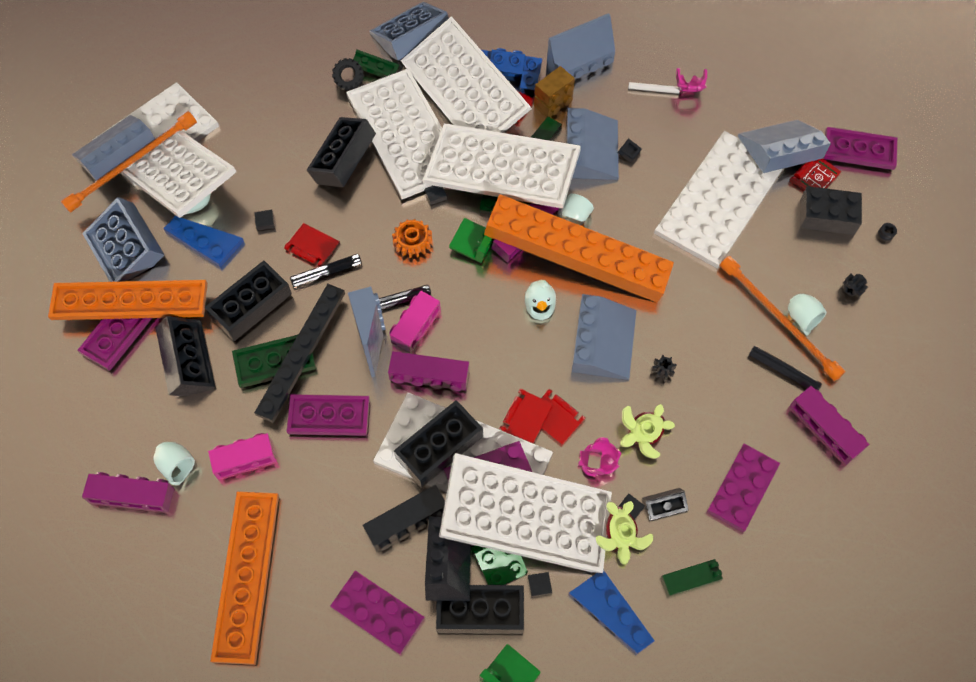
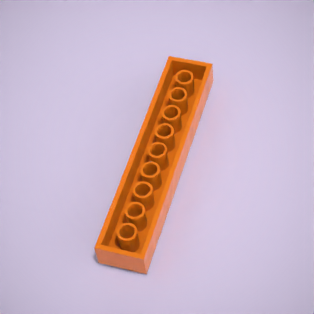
[484,194,674,302]

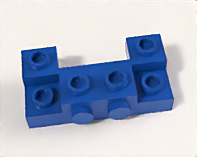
[481,48,543,92]

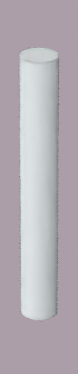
[628,82,680,94]

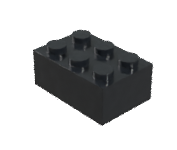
[800,186,862,235]

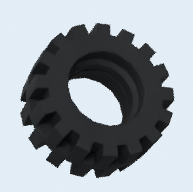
[332,58,364,91]

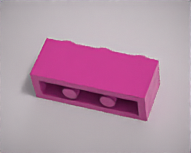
[389,291,441,353]
[208,433,277,479]

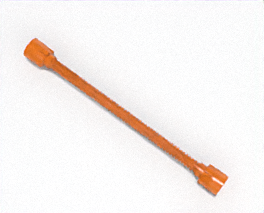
[61,111,197,213]
[720,256,846,382]

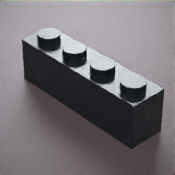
[363,484,445,551]

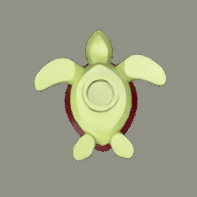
[620,404,675,459]
[596,501,653,565]

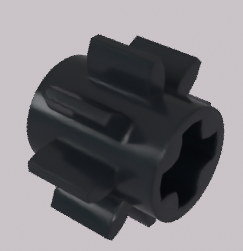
[843,273,868,297]
[651,355,677,380]

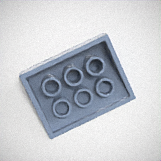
[369,2,449,60]
[546,13,615,78]
[566,108,619,180]
[72,115,156,181]
[738,120,831,173]
[82,197,164,282]
[348,286,386,377]
[572,294,637,380]

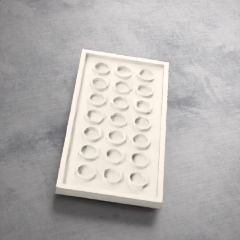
[401,16,532,133]
[346,68,442,200]
[423,123,581,209]
[654,131,784,269]
[373,393,553,494]
[439,453,612,573]

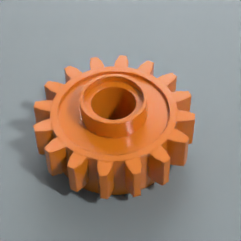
[392,219,433,258]

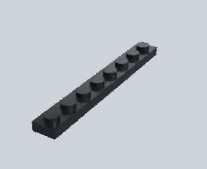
[254,283,345,423]

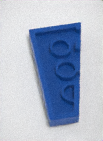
[163,216,244,268]
[568,570,655,655]

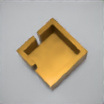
[534,66,575,117]

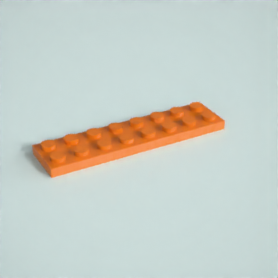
[48,280,208,320]
[210,492,279,665]

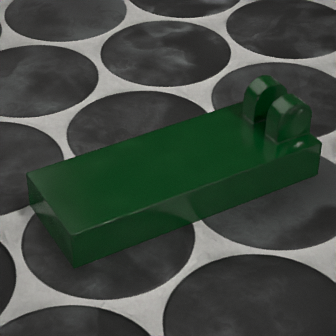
[353,49,399,78]
[530,116,562,141]
[661,559,723,597]

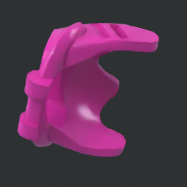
[676,68,707,92]
[578,437,621,477]

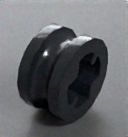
[878,223,897,241]

